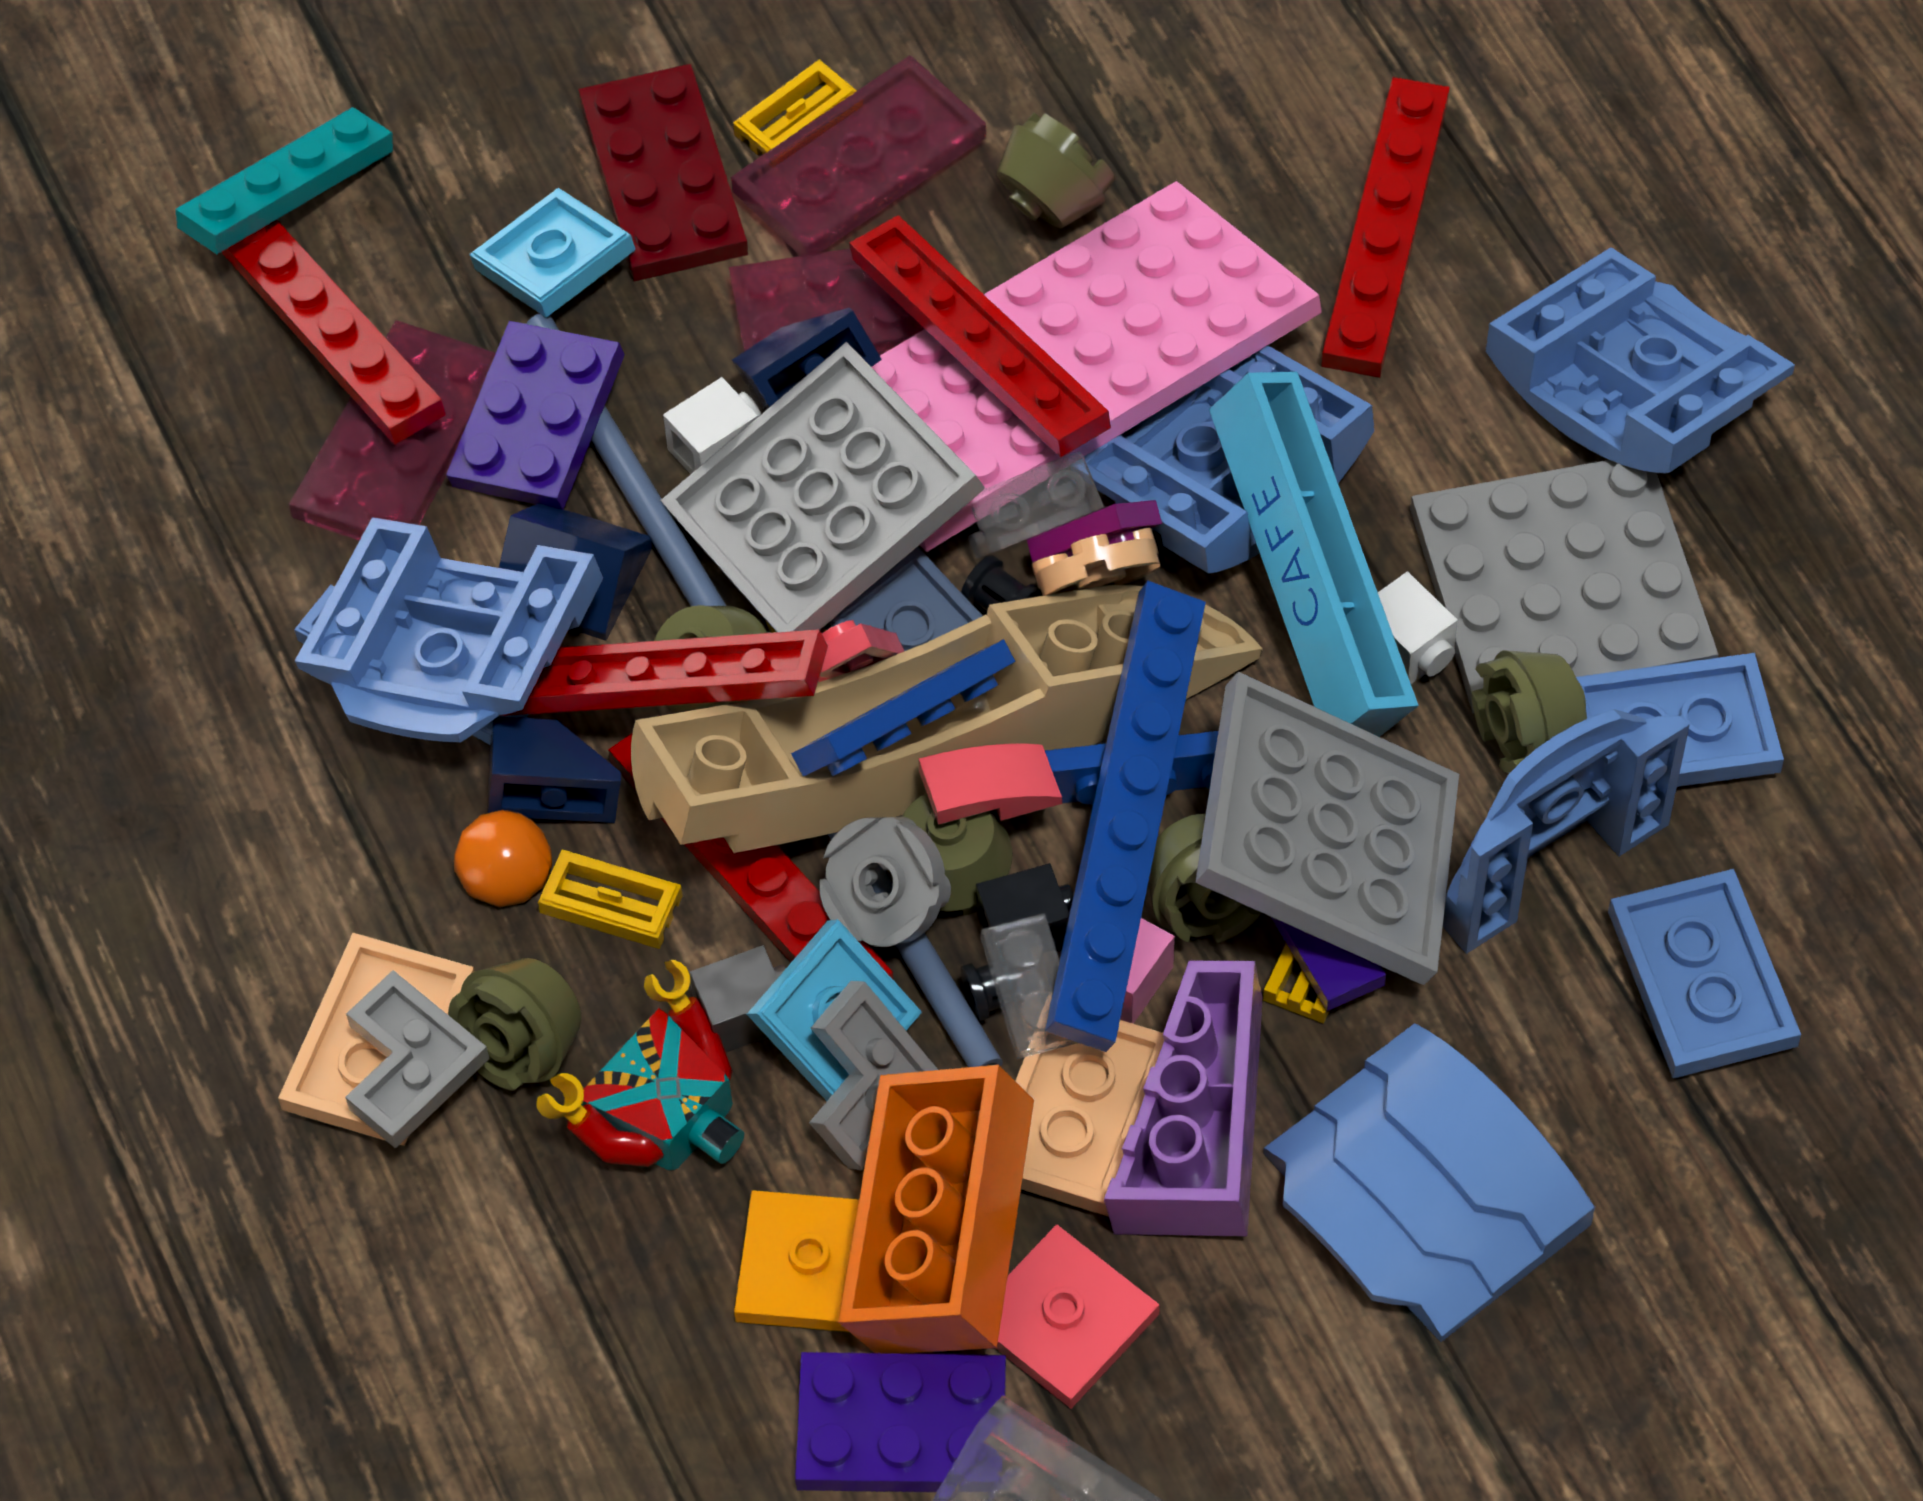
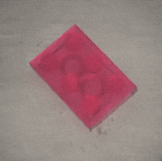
[729,249,924,355]

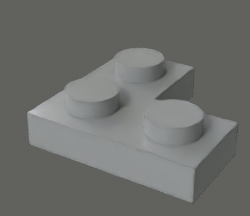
[345,970,489,1148]
[809,981,938,1170]

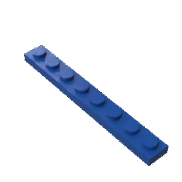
[1045,581,1206,1052]

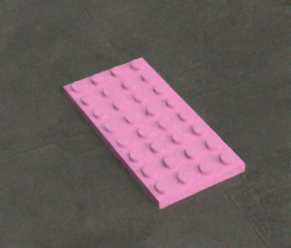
[872,181,1322,552]

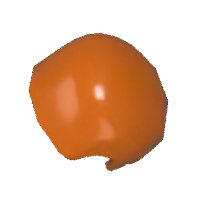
[454,810,552,907]

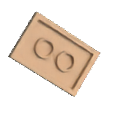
[278,933,475,1146]
[1016,998,1164,1217]

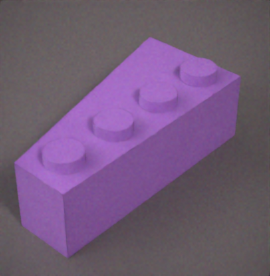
[1104,961,1263,1236]

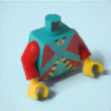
[537,960,744,1170]

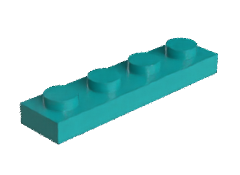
[175,107,393,254]

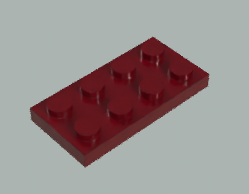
[578,63,748,282]

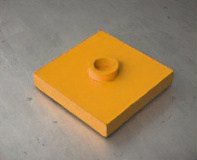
[734,1190,859,1332]

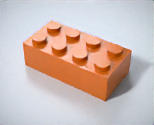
[839,1065,1034,1354]

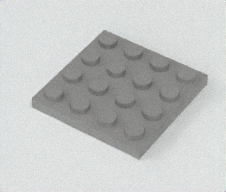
[660,342,985,632]
[1410,460,1719,713]
[1195,672,1459,985]

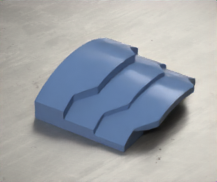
[1486,247,1795,473]
[1069,346,1374,574]
[295,517,603,742]
[1443,709,1690,954]
[1263,1023,1595,1342]

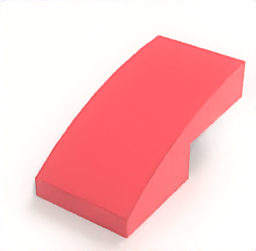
[919,744,1062,825]

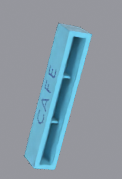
[1209,371,1419,737]

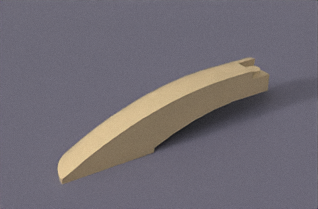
[631,585,1263,853]

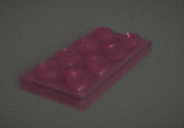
[731,55,986,262]
[289,320,496,541]

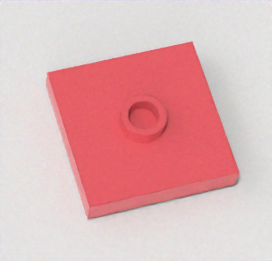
[995,1224,1160,1409]

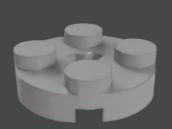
[820,816,951,947]

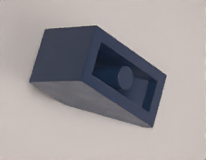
[732,307,882,412]
[488,717,621,823]

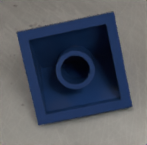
[499,503,654,641]

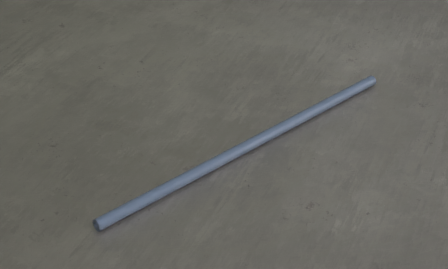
[526,314,1003,1067]

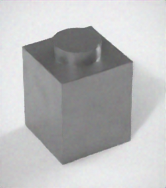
[690,945,786,1053]

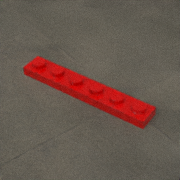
[1321,77,1450,378]
[849,215,1111,458]
[221,219,446,445]
[499,629,828,716]
[608,715,894,980]

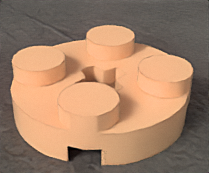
[1032,528,1161,596]

